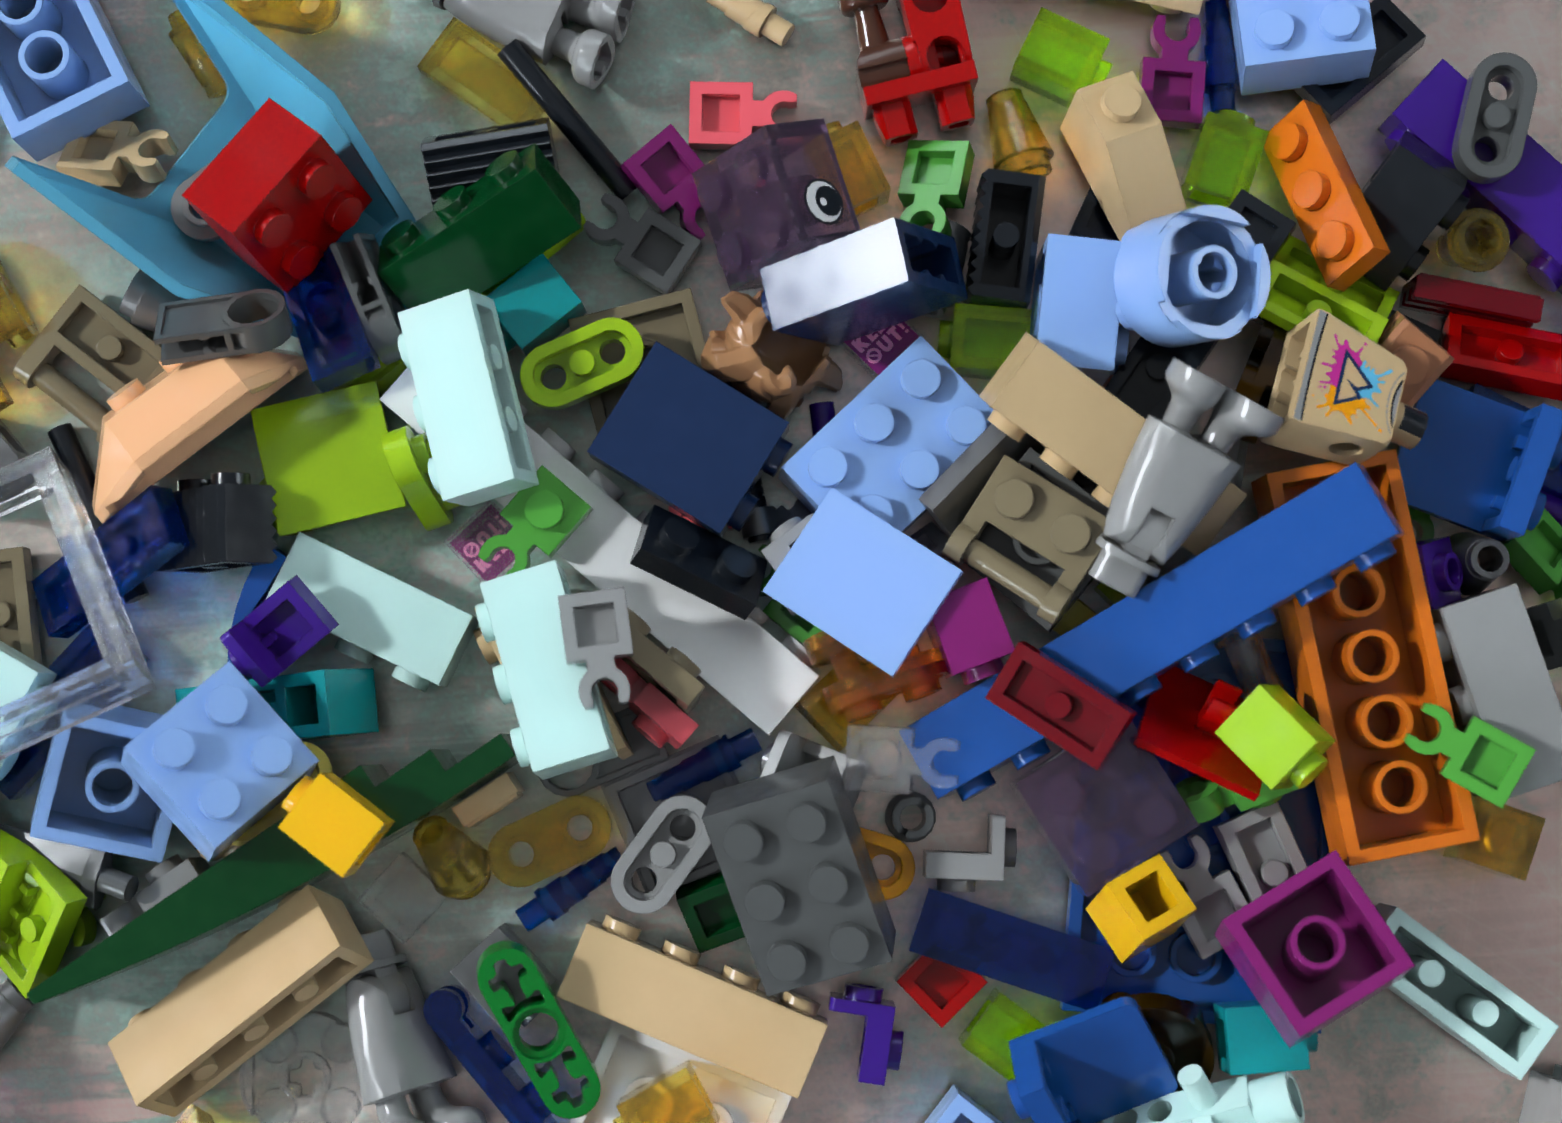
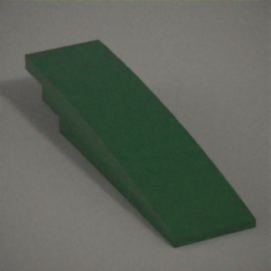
[26,733,519,1004]

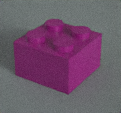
[1214,850,1415,1049]

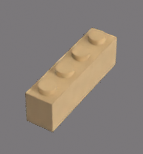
[979,332,1248,556]
[107,884,374,1117]
[556,914,828,1099]

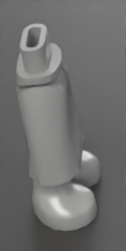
[432,0,635,90]
[1088,358,1285,599]
[345,929,487,1123]

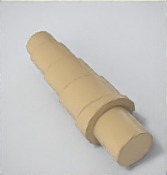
[705,0,795,47]

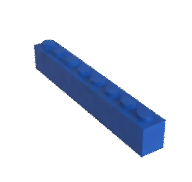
[900,462,1405,802]

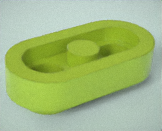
[520,317,645,410]
[381,425,461,531]

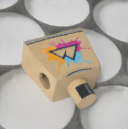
[1259,308,1428,465]

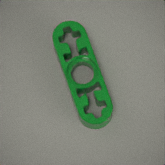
[477,941,601,1119]

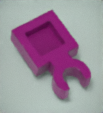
[1139,14,1206,130]
[620,124,731,240]

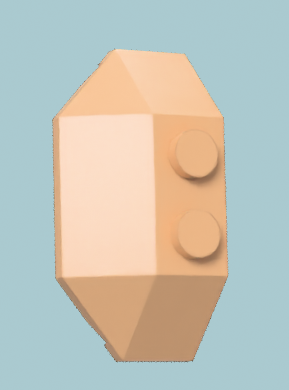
[92,349,310,524]

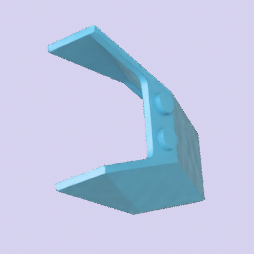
[4,0,416,362]

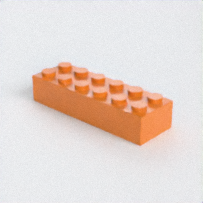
[1251,449,1481,866]

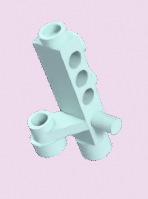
[1097,1064,1305,1123]

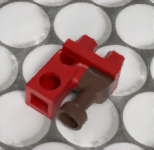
[837,0,978,147]

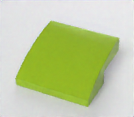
[1258,235,1400,343]
[251,380,407,537]
[0,829,88,999]

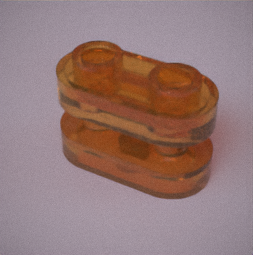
[803,625,948,723]

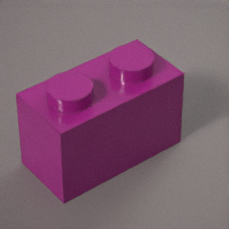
[926,577,1015,686]

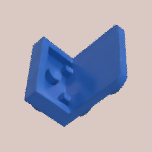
[1397,379,1562,542]
[1007,997,1178,1123]

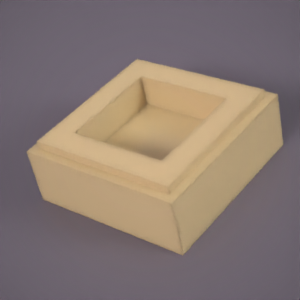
[451,772,525,828]

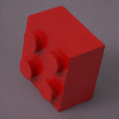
[182,98,373,295]

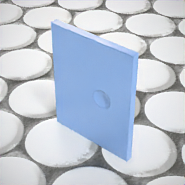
[763,488,963,678]

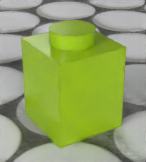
[1214,684,1336,790]

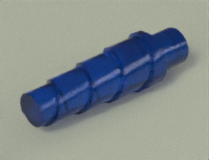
[1204,0,1239,117]
[646,727,763,802]
[515,846,621,932]

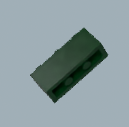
[378,143,582,309]

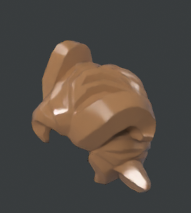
[701,290,843,420]

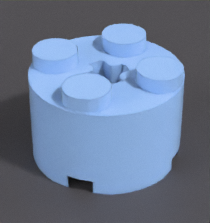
[1114,205,1271,348]

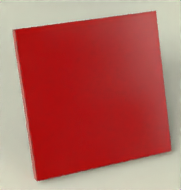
[1133,667,1262,802]

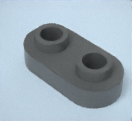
[1452,52,1537,184]

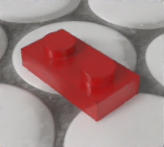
[1440,312,1562,401]

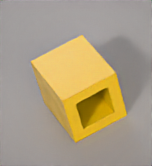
[278,772,395,878]
[1085,853,1197,964]

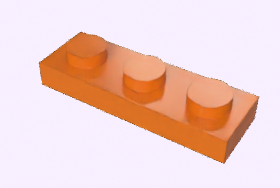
[1260,99,1390,292]

